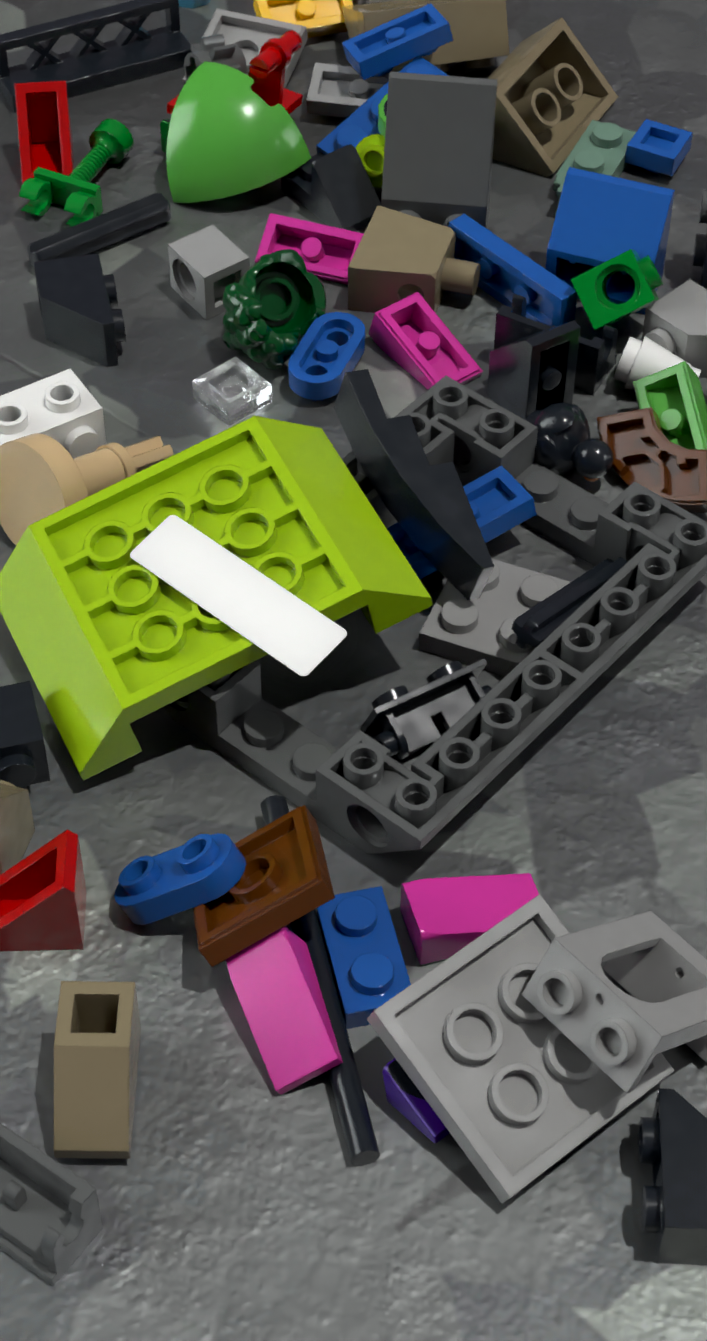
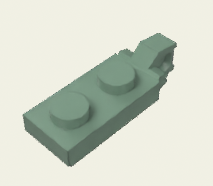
[553,120,636,217]

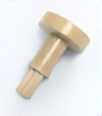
[0,433,174,545]

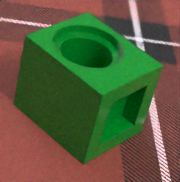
[571,249,663,330]

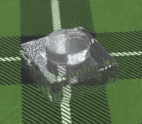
[192,356,272,427]

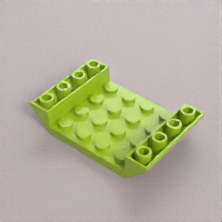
[0,416,433,781]

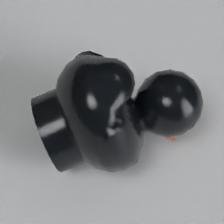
[525,403,614,482]

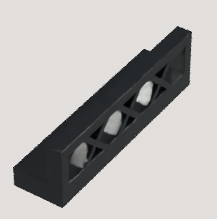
[0,0,192,113]

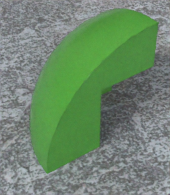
[166,61,311,203]

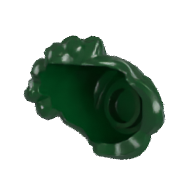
[222,249,326,370]

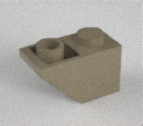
[54,981,141,1159]

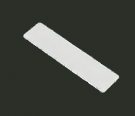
[130,515,347,677]

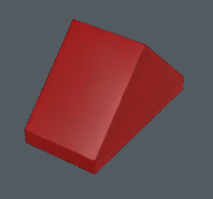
[14,81,74,185]
[0,829,87,951]

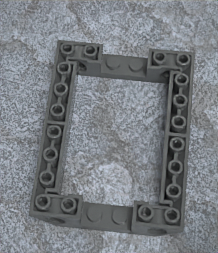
[164,376,707,854]

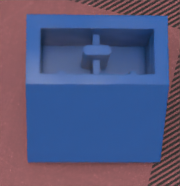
[545,167,675,315]

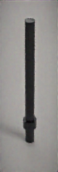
[260,795,380,1166]

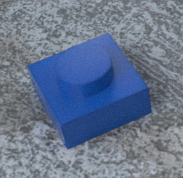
[625,119,693,176]

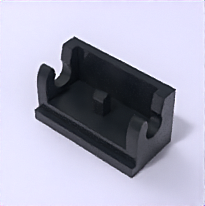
[494,294,618,396]

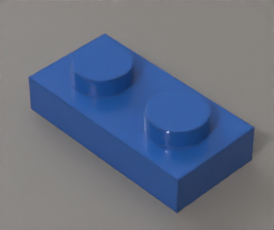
[342,3,453,80]
[315,886,411,1029]

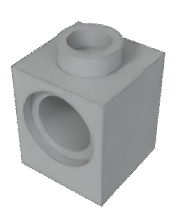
[168,225,250,320]

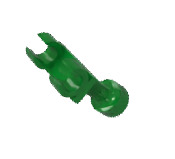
[19,119,134,226]

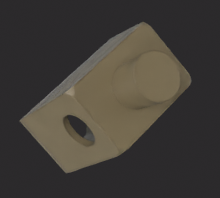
[348,206,480,313]

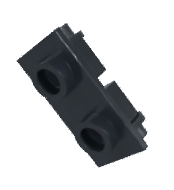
[360,658,492,760]

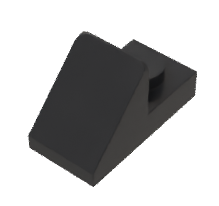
[281,144,381,232]

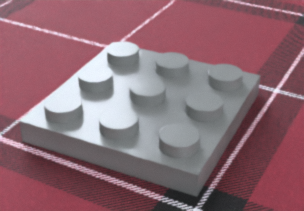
[367,894,675,1203]

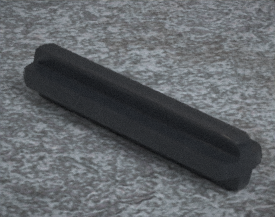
[27,193,171,266]
[511,557,628,650]

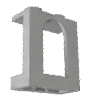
[521,911,707,1093]

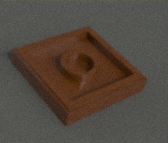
[193,805,335,967]

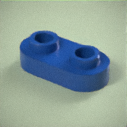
[288,312,365,401]
[114,833,246,925]

